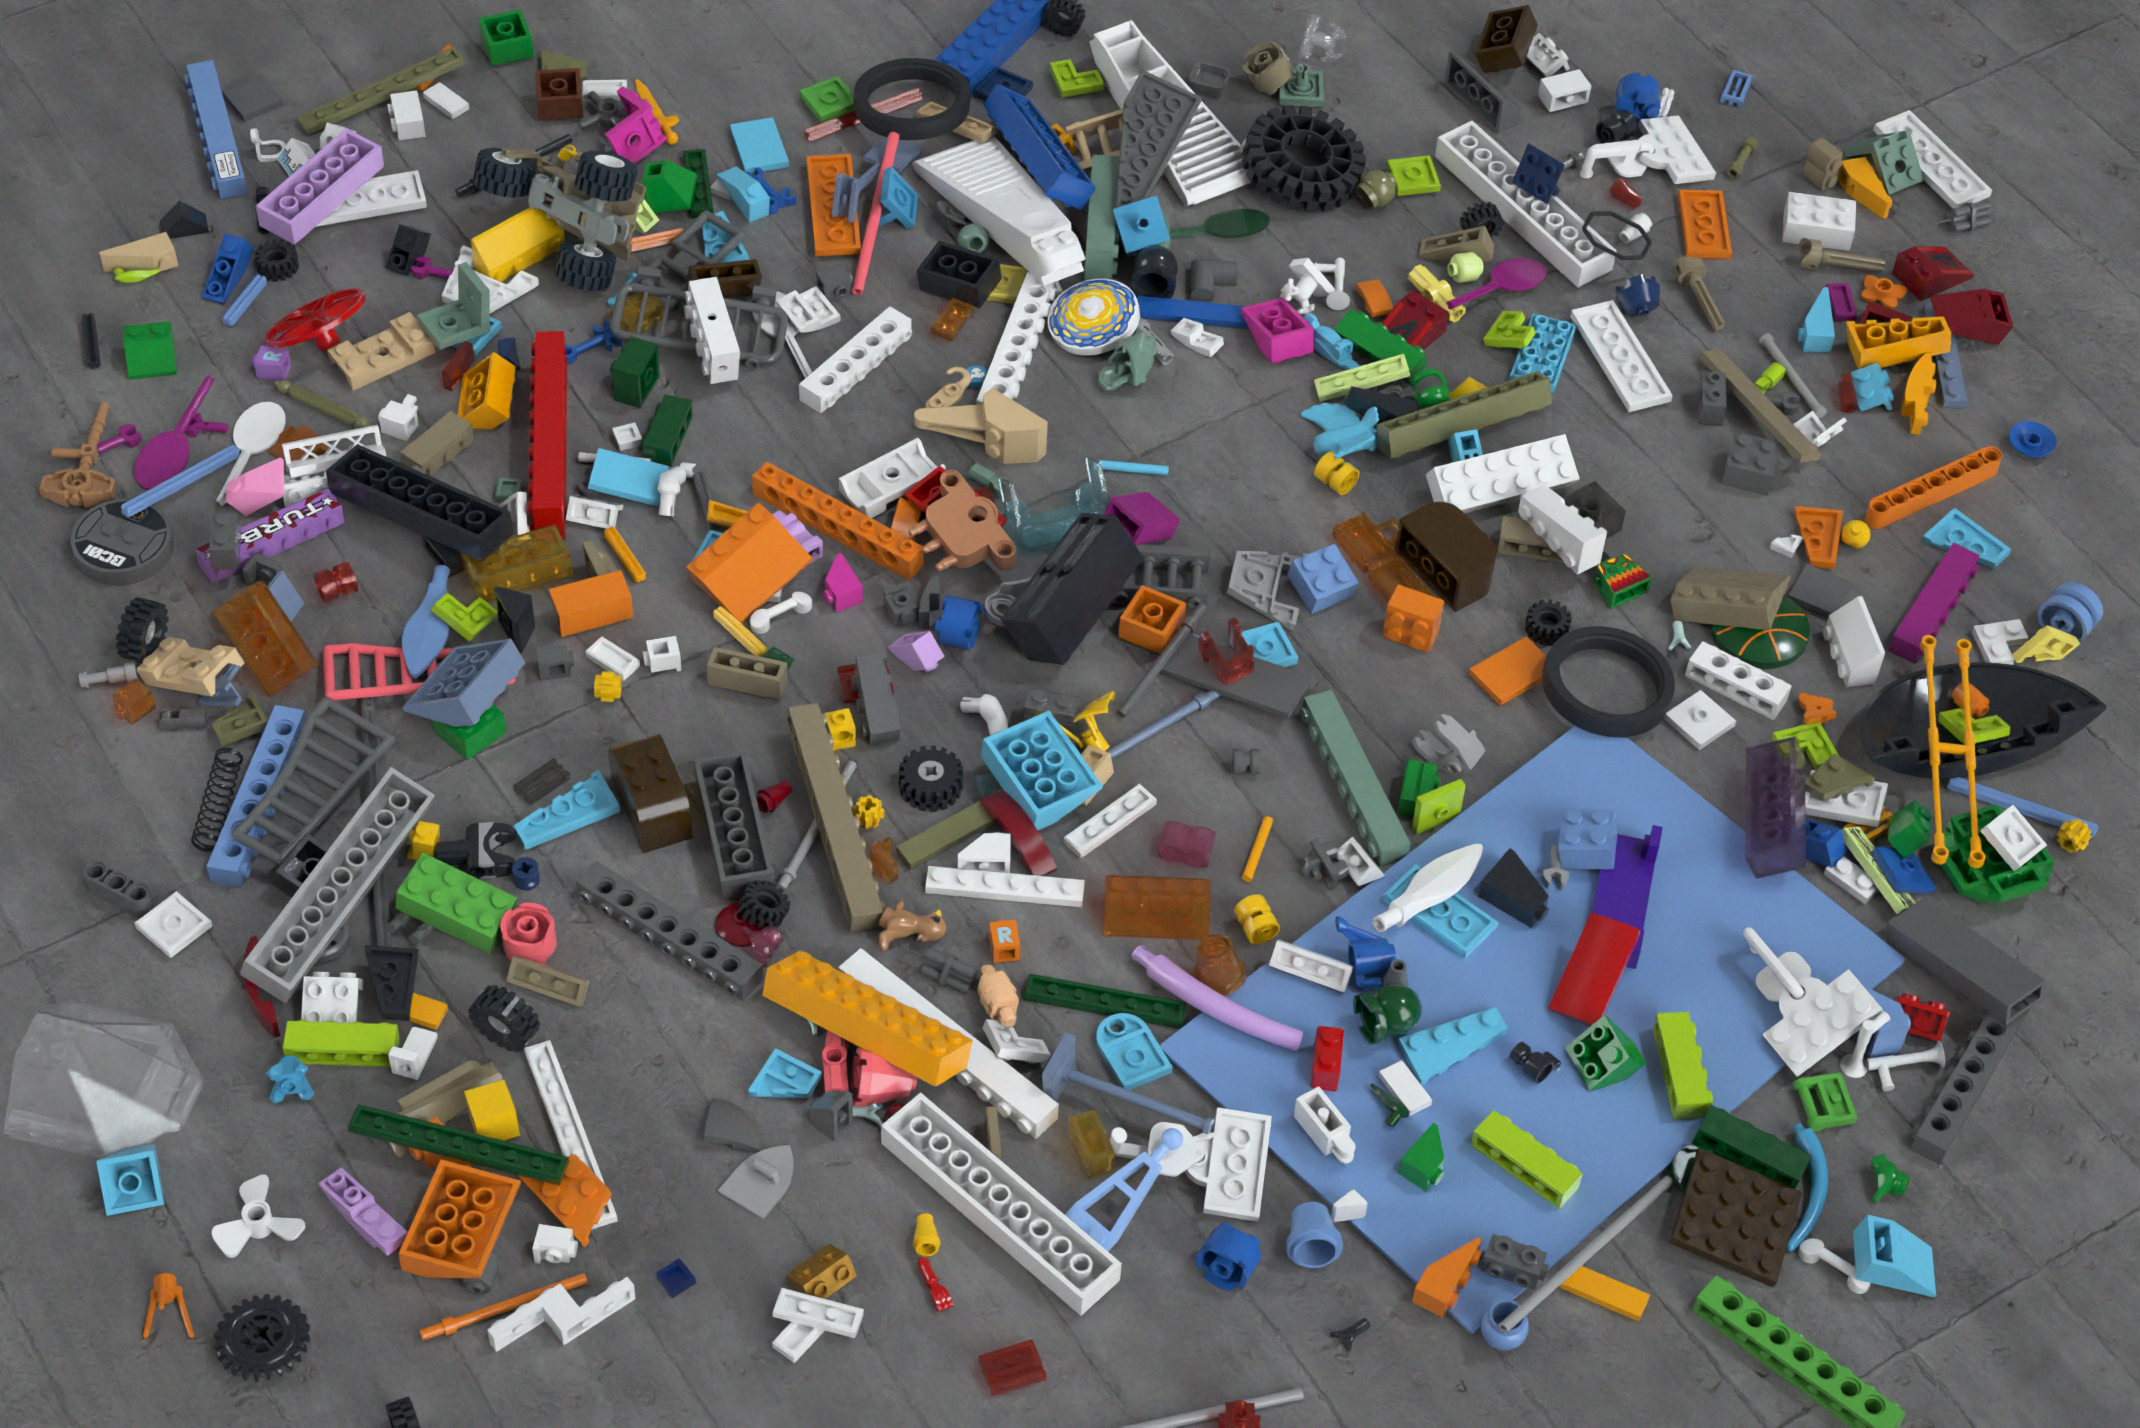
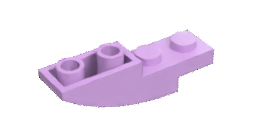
[318,1167,408,1256]

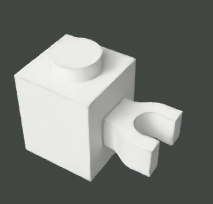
[378,394,418,441]

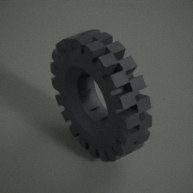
[1242,105,1366,213]

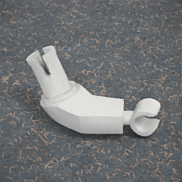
[657,462,696,516]
[960,694,1008,736]

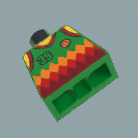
[1593,552,1652,609]

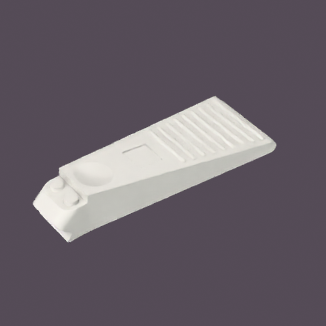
[1090,20,1251,206]
[912,136,1086,286]

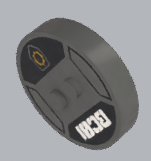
[71,498,174,586]

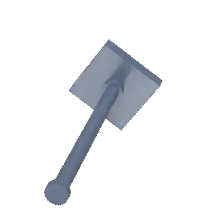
[1042,1032,1214,1135]

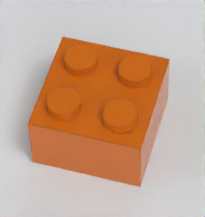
[1382,584,1444,653]
[1118,585,1186,654]

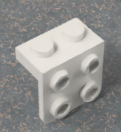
[1787,411,1847,459]
[301,972,364,1023]

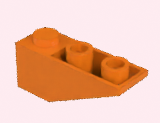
[1412,1237,1483,1318]

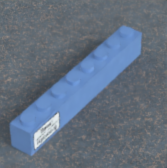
[184,60,248,199]

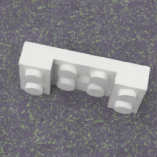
[839,438,946,518]

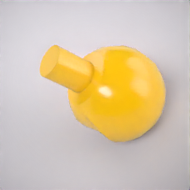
[1841,520,1871,549]

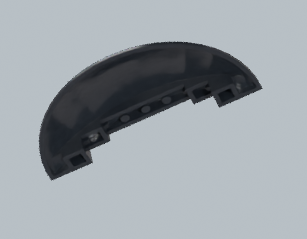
[1860,662,2106,779]

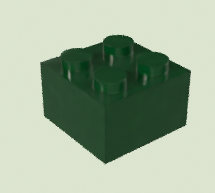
[610,336,660,408]

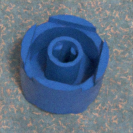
[1616,73,1660,125]
[935,595,983,651]
[1195,1222,1261,1291]

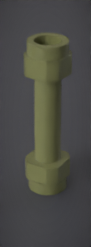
[1727,137,1758,179]

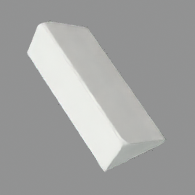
[1337,837,1385,886]

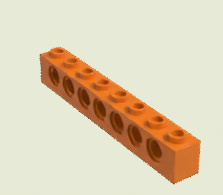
[752,461,924,581]

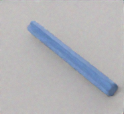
[121,445,240,517]
[1947,777,2098,838]

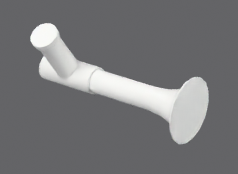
[1315,258,1350,310]
[1840,1011,1890,1078]
[1866,1040,1945,1092]

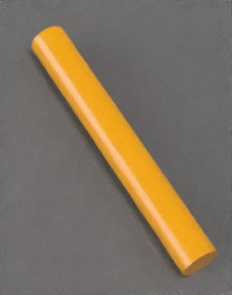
[1242,816,1273,882]

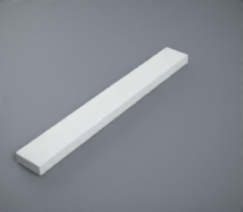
[524,1040,618,1230]

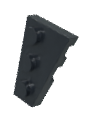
[364,945,419,1021]

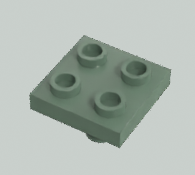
[1279,64,1324,107]

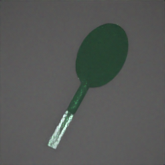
[1170,209,1270,239]

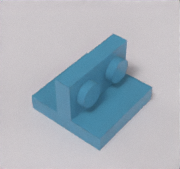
[878,167,918,229]

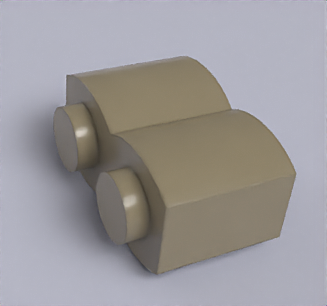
[1803,137,1843,191]

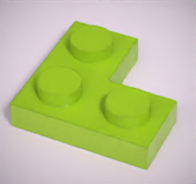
[1050,59,1104,98]
[1483,311,1536,348]
[431,592,497,642]
[1939,708,2010,744]
[1772,722,1839,770]

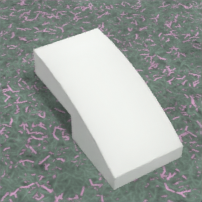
[1171,318,1224,357]

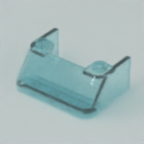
[999,457,1109,552]

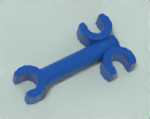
[746,167,797,215]
[566,320,623,364]

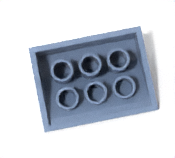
[402,638,525,727]

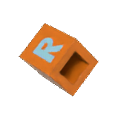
[989,919,1020,963]

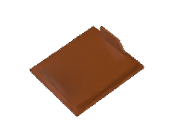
[267,424,335,465]

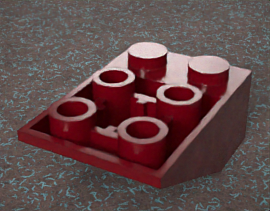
[1930,289,2013,345]

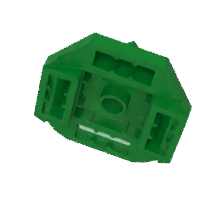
[1938,804,2054,904]

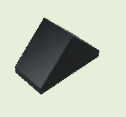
[160,201,209,239]

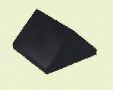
[494,586,535,654]

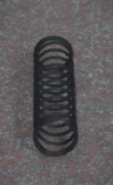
[191,747,243,852]

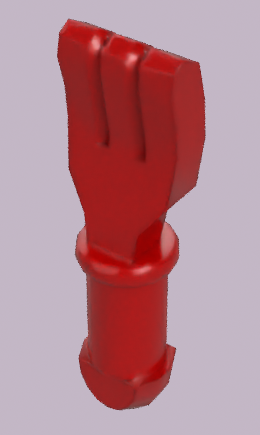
[917,1257,953,1312]

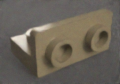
[583,540,617,577]

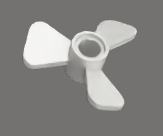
[212,1175,305,1258]

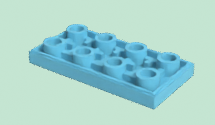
[1509,313,1577,393]

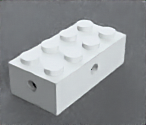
[684,277,740,384]

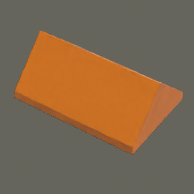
[548,570,633,637]

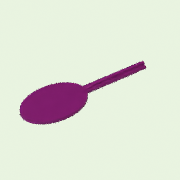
[1447,258,1547,309]
[135,375,215,490]

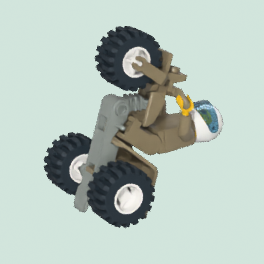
[472,145,646,291]

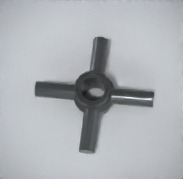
[578,91,625,130]

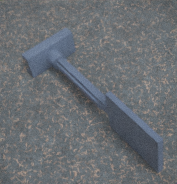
[832,137,923,223]
[197,571,305,706]

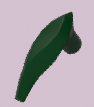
[1370,1084,1408,1128]

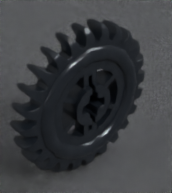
[214,1294,311,1382]

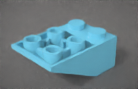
[1853,1215,1936,1297]

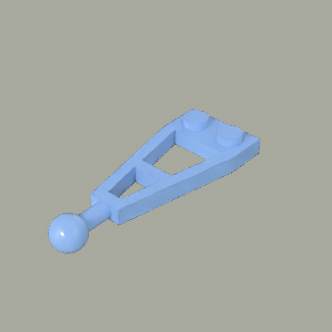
[1065,1128,1183,1251]

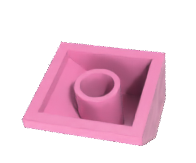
[226,457,284,516]

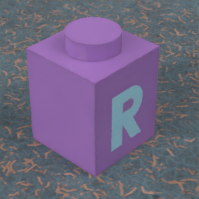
[252,345,291,381]

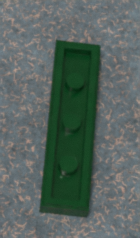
[683,149,714,218]

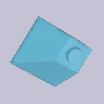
[96,1143,164,1216]

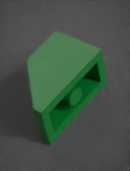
[1398,1123,1445,1192]

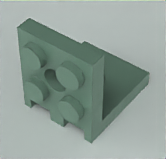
[1844,130,1924,195]
[417,262,490,350]

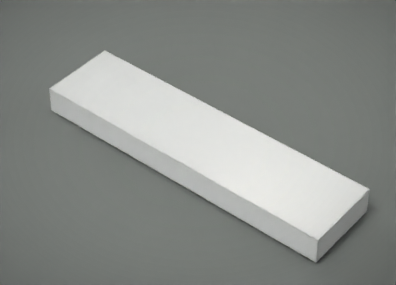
[1063,784,1157,859]

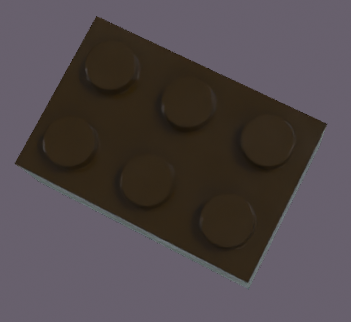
[1474,5,1538,73]

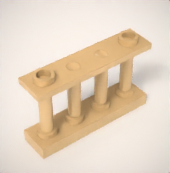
[1066,109,1123,180]

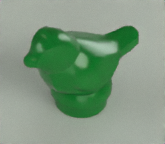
[1871,1153,1910,1203]

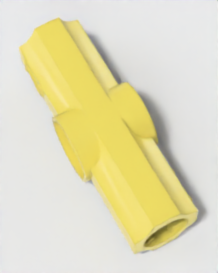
[1408,264,1466,323]

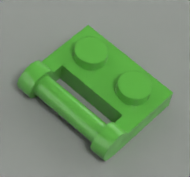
[1793,1072,1858,1132]

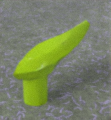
[114,267,159,283]

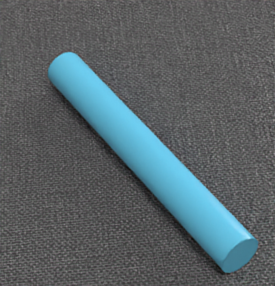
[1097,460,1169,476]

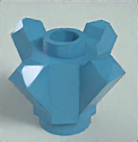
[265,1055,314,1103]

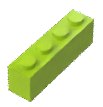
[1653,1011,1713,1119]
[283,1020,400,1067]
[1471,1110,1583,1209]

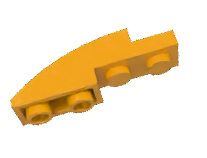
[1900,352,1936,435]

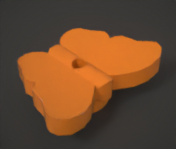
[1798,692,1837,724]

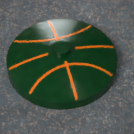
[1710,595,1810,669]

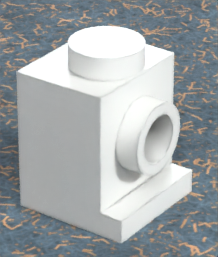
[643,636,681,672]
[532,1224,578,1264]

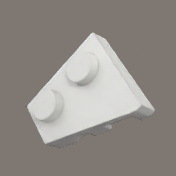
[499,491,530,546]

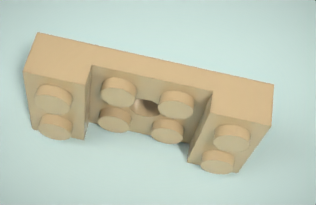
[327,312,435,391]
[136,637,244,697]

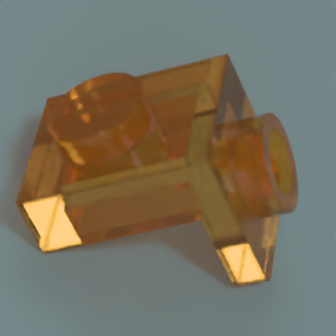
[869,837,898,884]

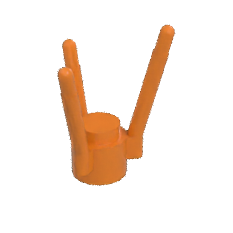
[143,1273,194,1339]

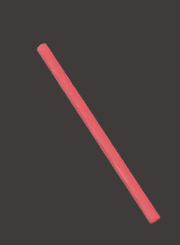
[851,132,900,295]

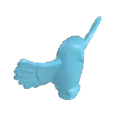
[1301,403,1379,459]

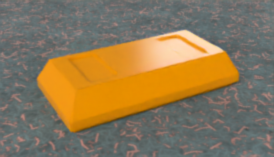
[707,500,748,528]

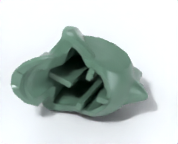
[1098,331,1158,391]

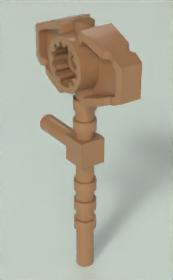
[39,402,117,508]

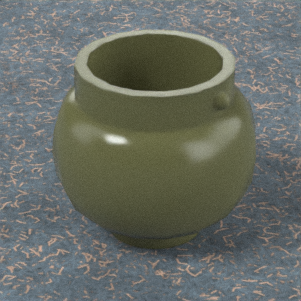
[1355,169,1397,210]

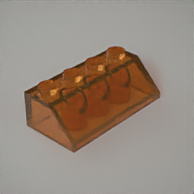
[212,581,320,697]
[1104,875,1211,940]

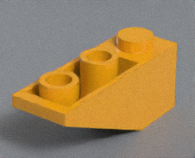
[1837,157,1892,219]

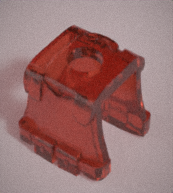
[1198,618,1254,685]

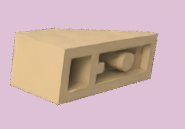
[99,232,178,272]

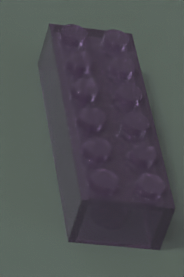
[1745,736,1806,879]

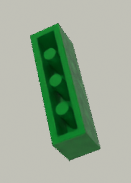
[1334,309,1428,385]

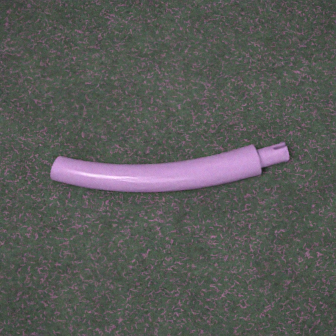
[1132,945,1303,1052]

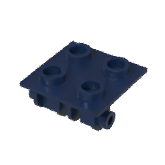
[1512,143,1565,205]

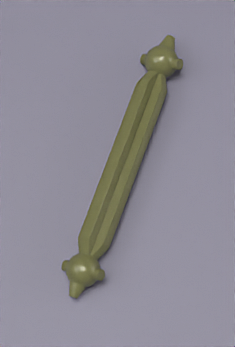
[274,379,372,429]

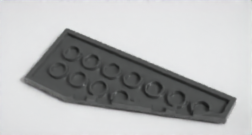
[1115,70,1202,208]

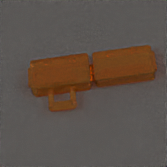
[1332,512,1433,604]

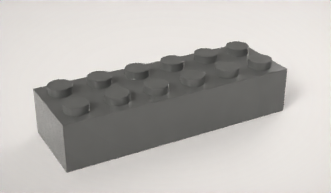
[694,750,774,900]

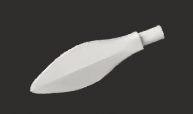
[1372,844,1483,932]

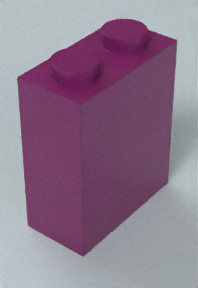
[1103,492,1181,545]

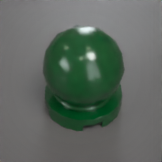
[1353,983,1422,1045]

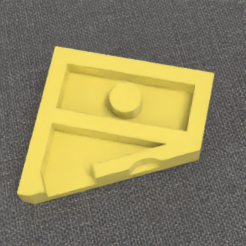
[2012,625,2080,663]

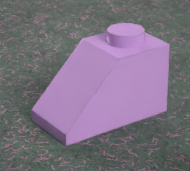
[888,631,945,672]

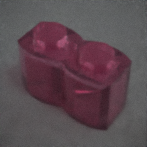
[1158,821,1216,868]

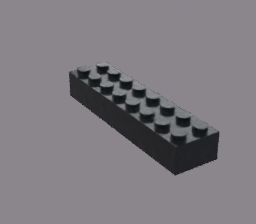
[326,444,514,562]

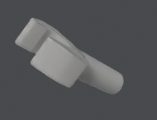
[1542,845,1569,890]

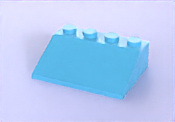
[980,711,1103,830]

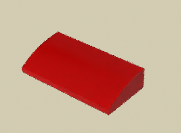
[1548,913,1641,1027]

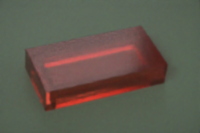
[442,341,475,391]

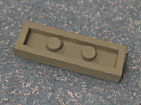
[506,955,590,1007]

